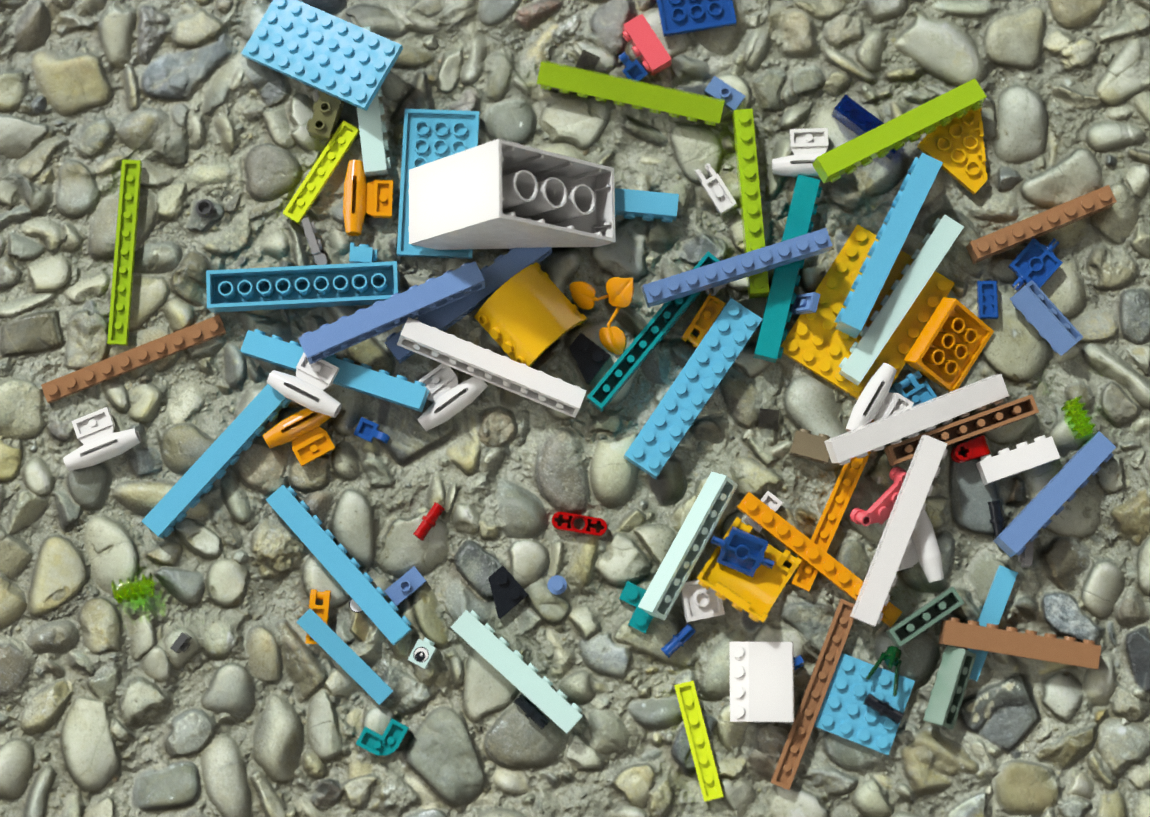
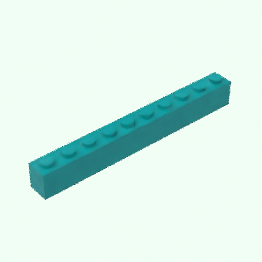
[753,174,822,363]
[587,251,720,412]

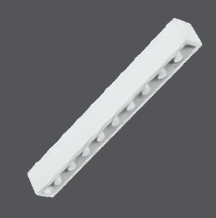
[397,317,586,418]
[824,374,1009,465]
[850,435,948,626]

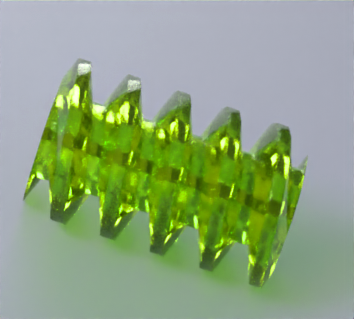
[1061,395,1096,439]
[111,573,155,604]

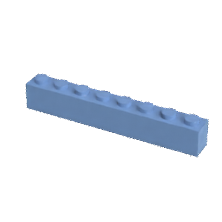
[994,431,1116,558]

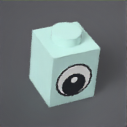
[408,638,437,669]

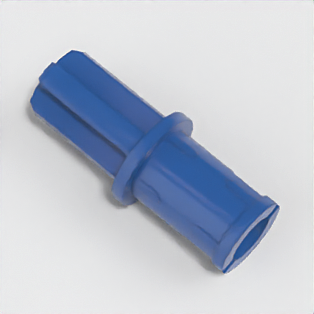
[661,624,696,658]

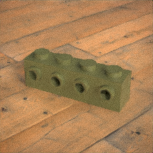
[306,90,345,142]

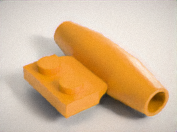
[343,160,393,236]
[262,408,336,467]

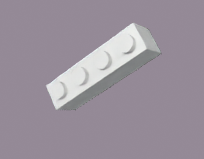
[976,435,1060,485]

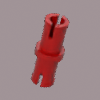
[413,502,445,541]

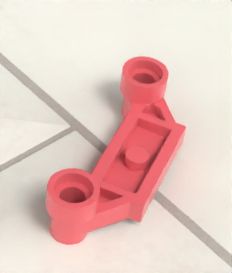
[850,466,907,526]

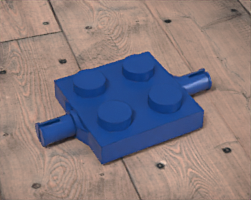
[1008,238,1063,291]
[710,526,775,577]

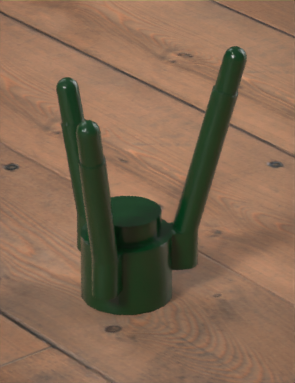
[866,646,902,696]

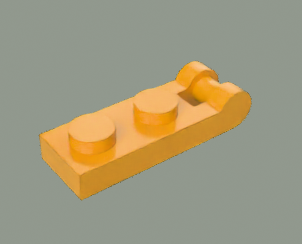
[681,294,726,348]
[305,589,331,645]

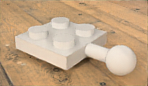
[680,580,725,623]

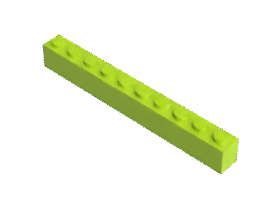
[537,60,725,126]
[812,78,987,184]
[732,109,769,298]

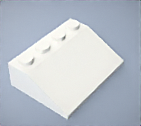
[730,642,794,722]

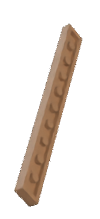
[41,315,227,403]
[770,599,855,790]

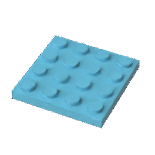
[814,653,915,755]

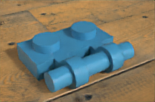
[889,371,937,407]

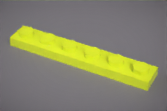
[283,120,359,224]
[674,681,723,802]

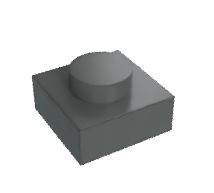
[170,632,192,653]

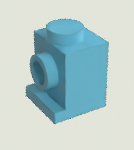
[349,243,378,263]

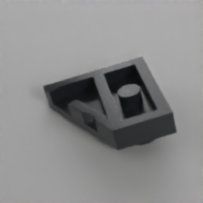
[569,333,611,385]
[488,565,528,619]

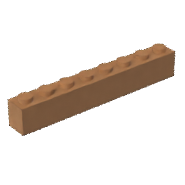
[966,185,1117,264]
[884,394,1039,467]
[939,617,1101,669]

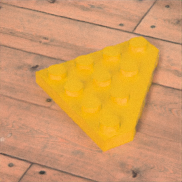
[917,108,988,195]

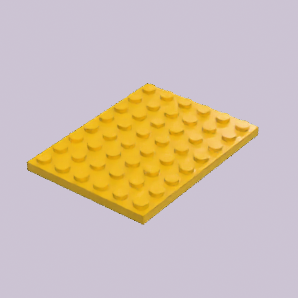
[780,224,955,400]

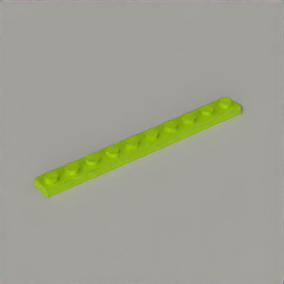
[107,160,142,346]

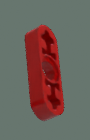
[552,512,607,536]

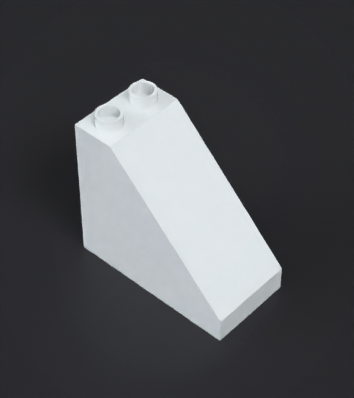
[409,139,616,250]

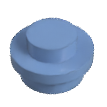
[547,575,567,595]

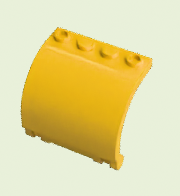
[474,262,587,367]
[697,517,802,623]

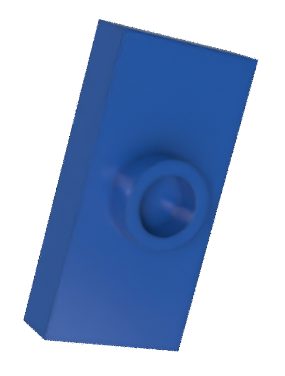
[976,281,999,319]

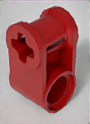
[951,435,991,463]

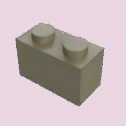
[789,429,830,465]

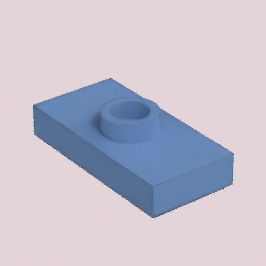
[704,76,745,111]
[790,292,821,315]
[384,566,427,606]

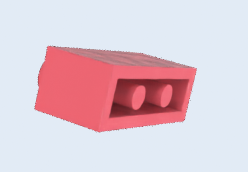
[622,14,672,76]

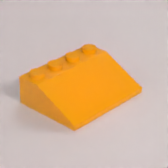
[904,297,994,392]

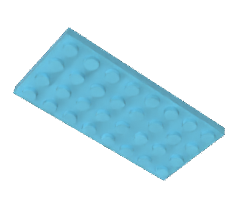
[241,0,403,111]
[397,109,480,259]

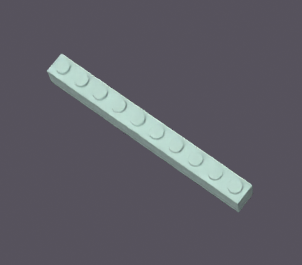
[838,215,964,386]

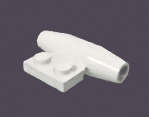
[772,128,828,177]
[267,353,342,418]
[846,363,914,432]
[417,364,488,431]
[63,407,141,471]
[897,510,944,583]

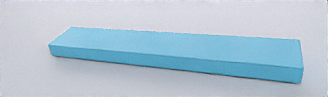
[967,565,1018,682]
[296,608,393,705]

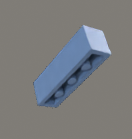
[1010,280,1083,356]

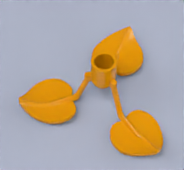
[569,277,634,355]

